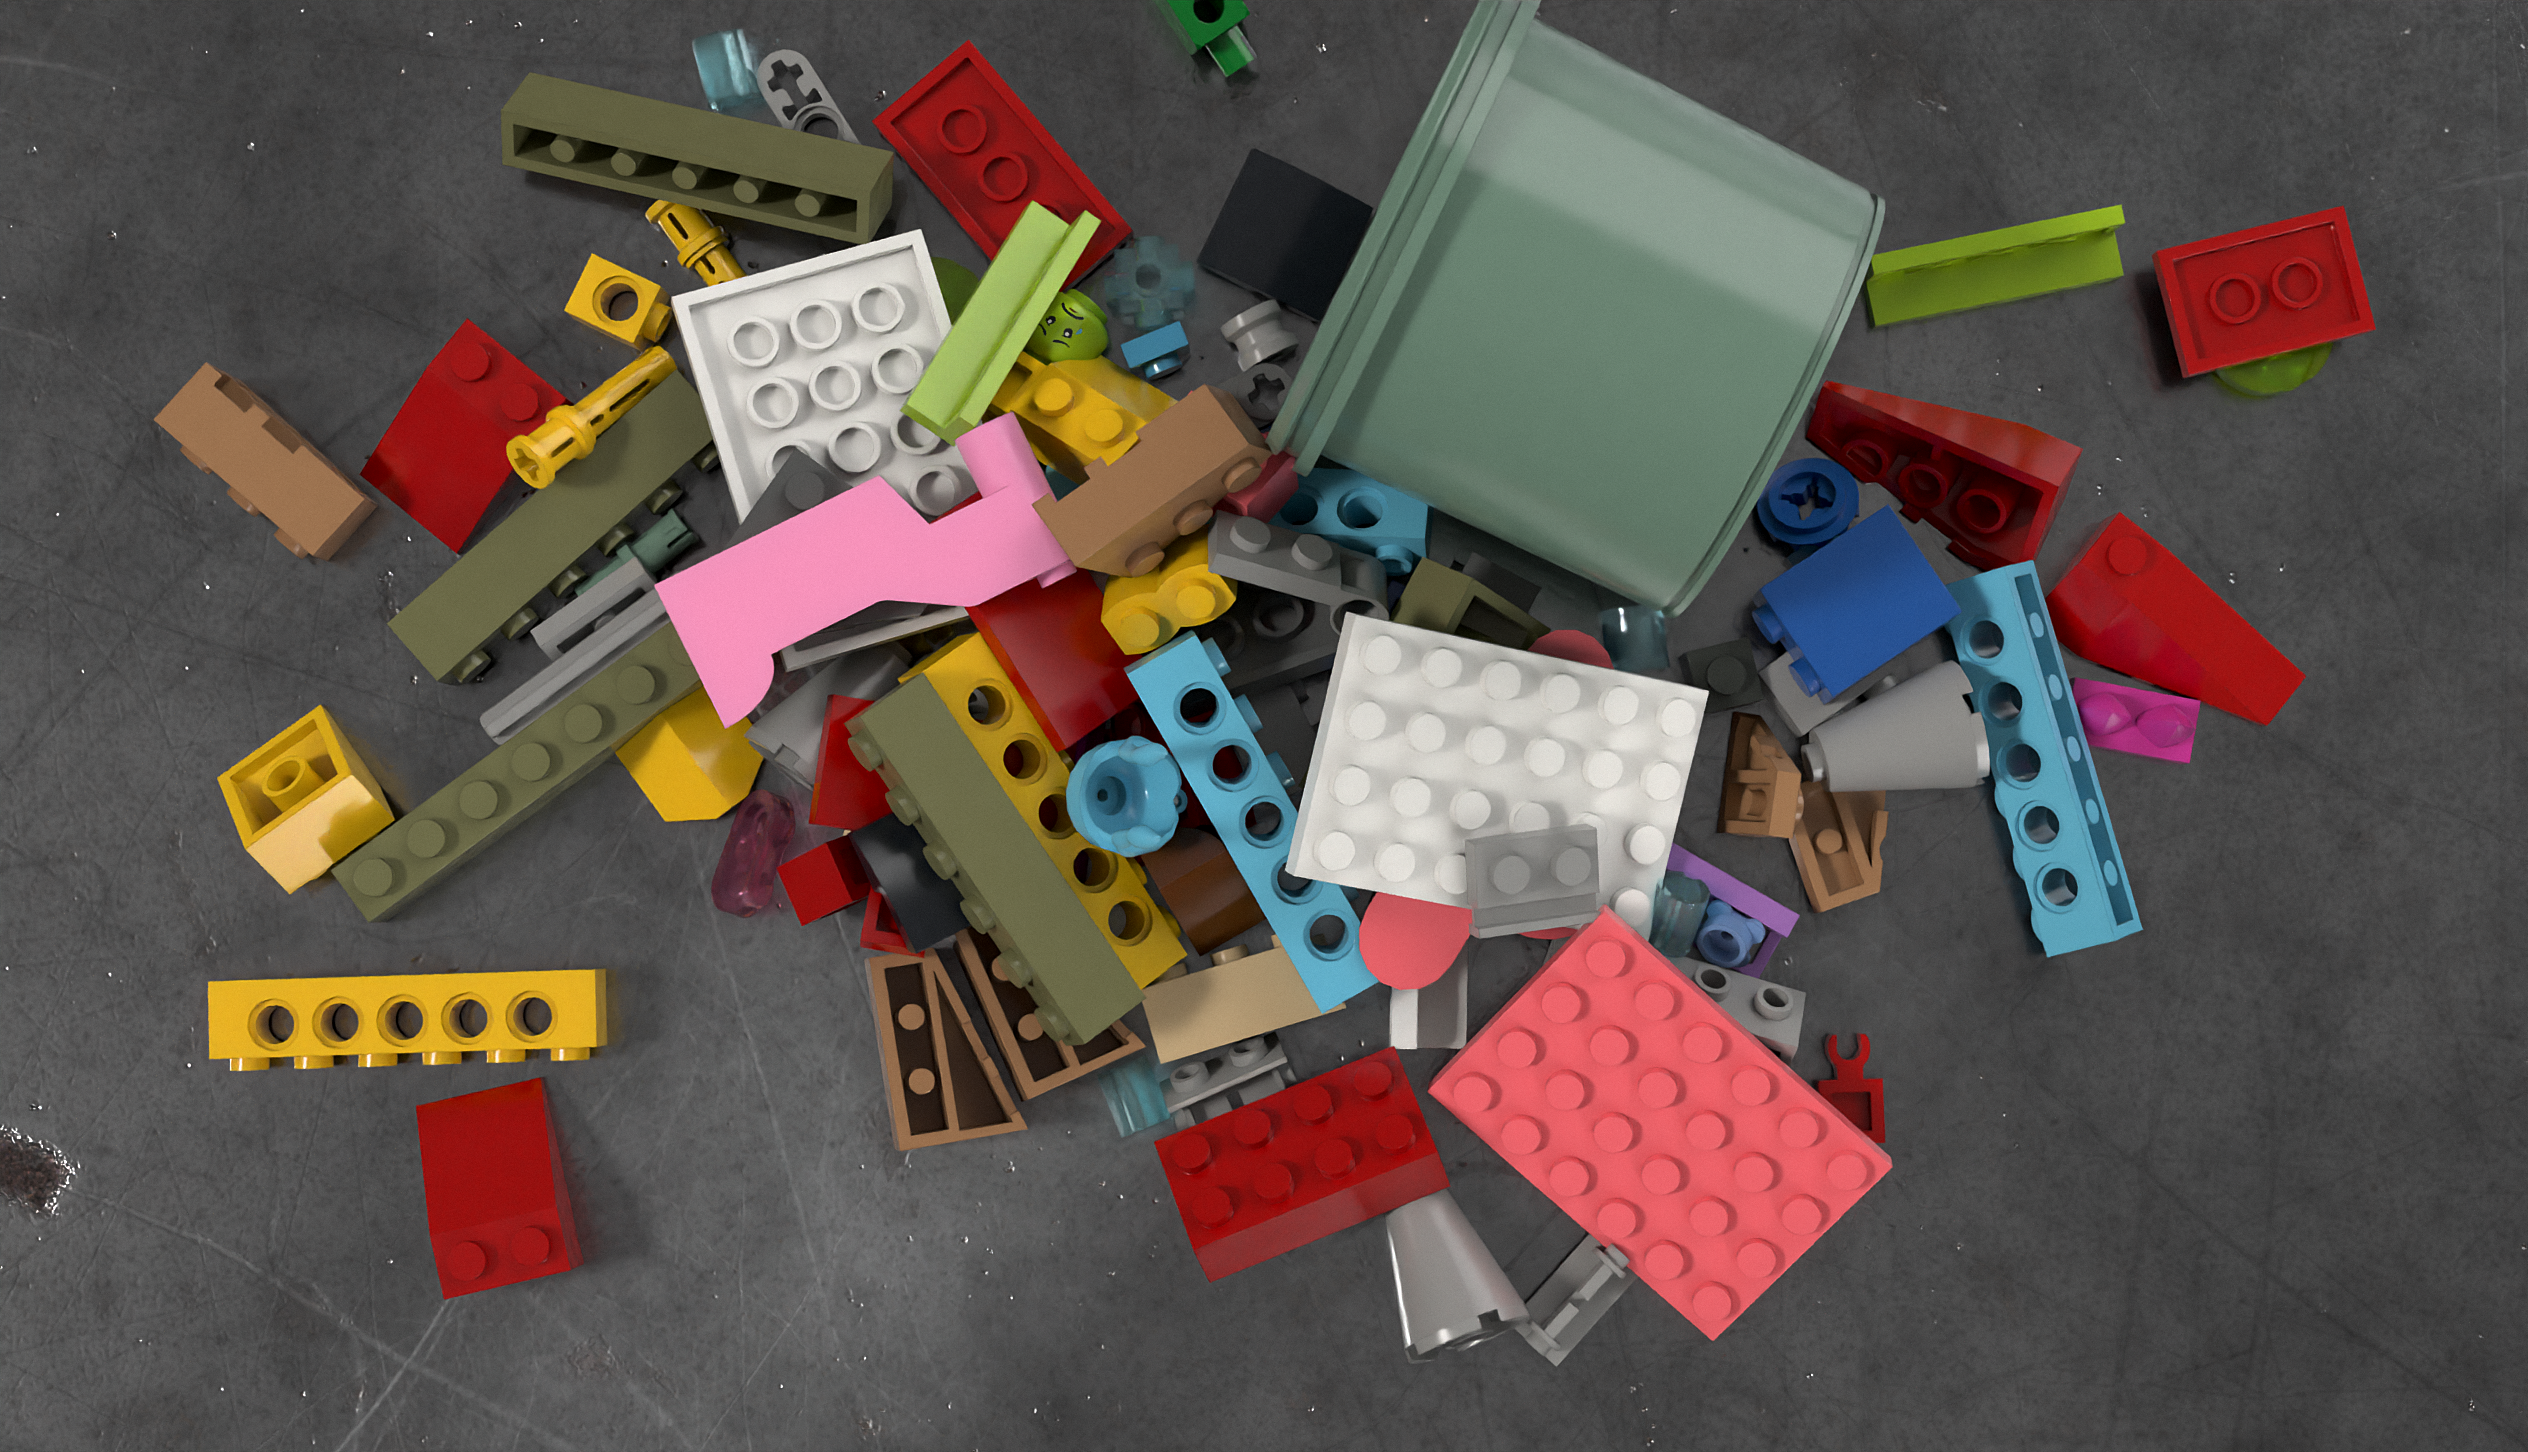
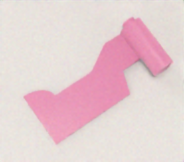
[654,412,1077,729]

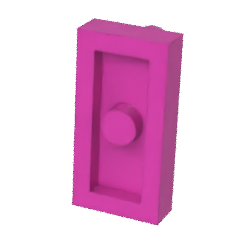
[2069,677,2201,764]

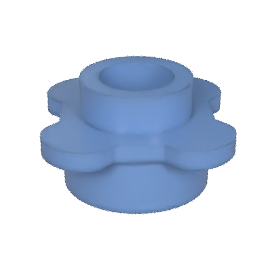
[1692,900,1765,968]

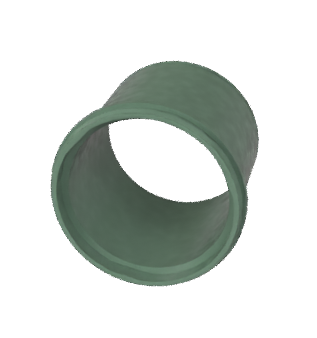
[1265,0,1885,619]

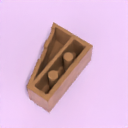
[153,362,379,562]
[1031,384,1273,578]
[948,925,1146,1102]
[864,947,1028,1151]

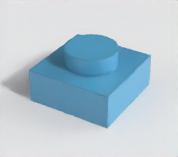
[1120,321,1190,380]

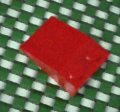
[359,318,575,555]
[416,1077,584,1300]

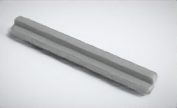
[479,570,683,746]

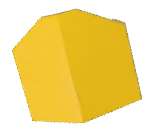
[615,686,765,822]

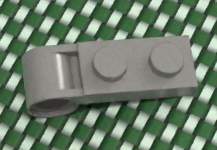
[1208,509,1389,635]

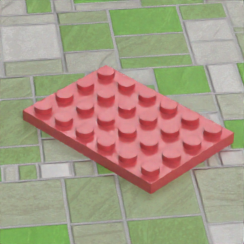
[1427,903,1893,1341]

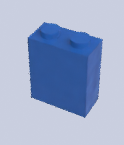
[1752,504,1962,705]

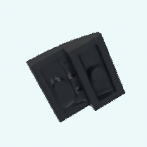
[1196,149,1374,321]
[847,811,971,954]

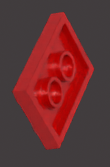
[2151,205,2376,378]

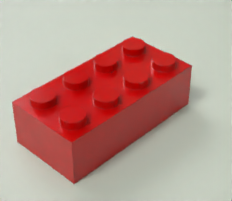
[1154,1046,1450,1283]

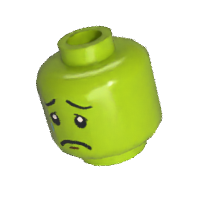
[1022,289,1109,366]

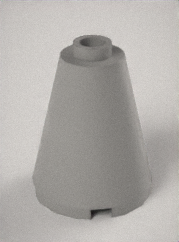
[744,640,913,791]
[1801,660,1990,792]
[1385,1188,1530,1364]

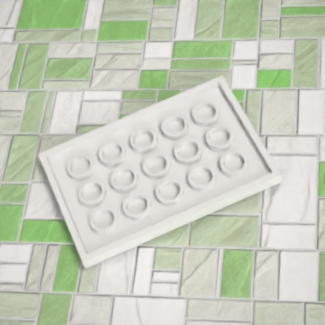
[671,229,983,672]
[1285,611,1709,941]

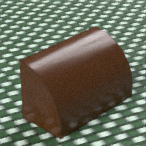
[1140,827,1267,957]

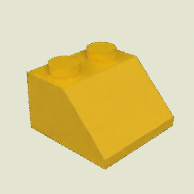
[1010,355,1179,486]
[217,704,395,894]

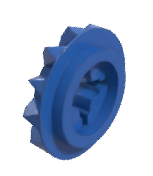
[1757,458,1860,552]

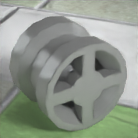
[1220,299,1299,372]

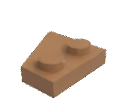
[1717,711,1804,839]
[1788,780,1889,914]

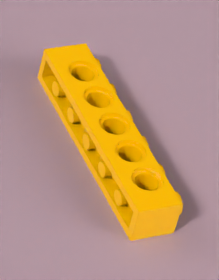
[897,632,1188,990]
[208,969,607,1071]

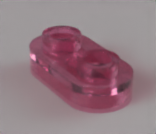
[711,790,796,918]

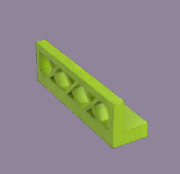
[899,200,1101,447]
[1862,205,2125,329]

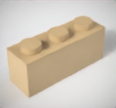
[1141,933,1346,1064]

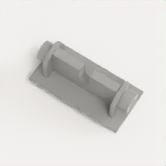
[1159,1031,1297,1131]
[1514,1234,1638,1367]

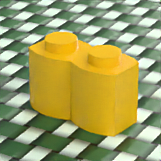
[1101,524,1238,655]

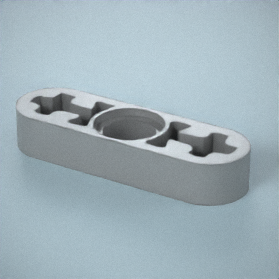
[757,49,861,145]

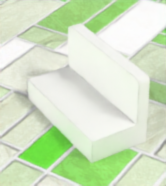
[1389,939,1468,1049]

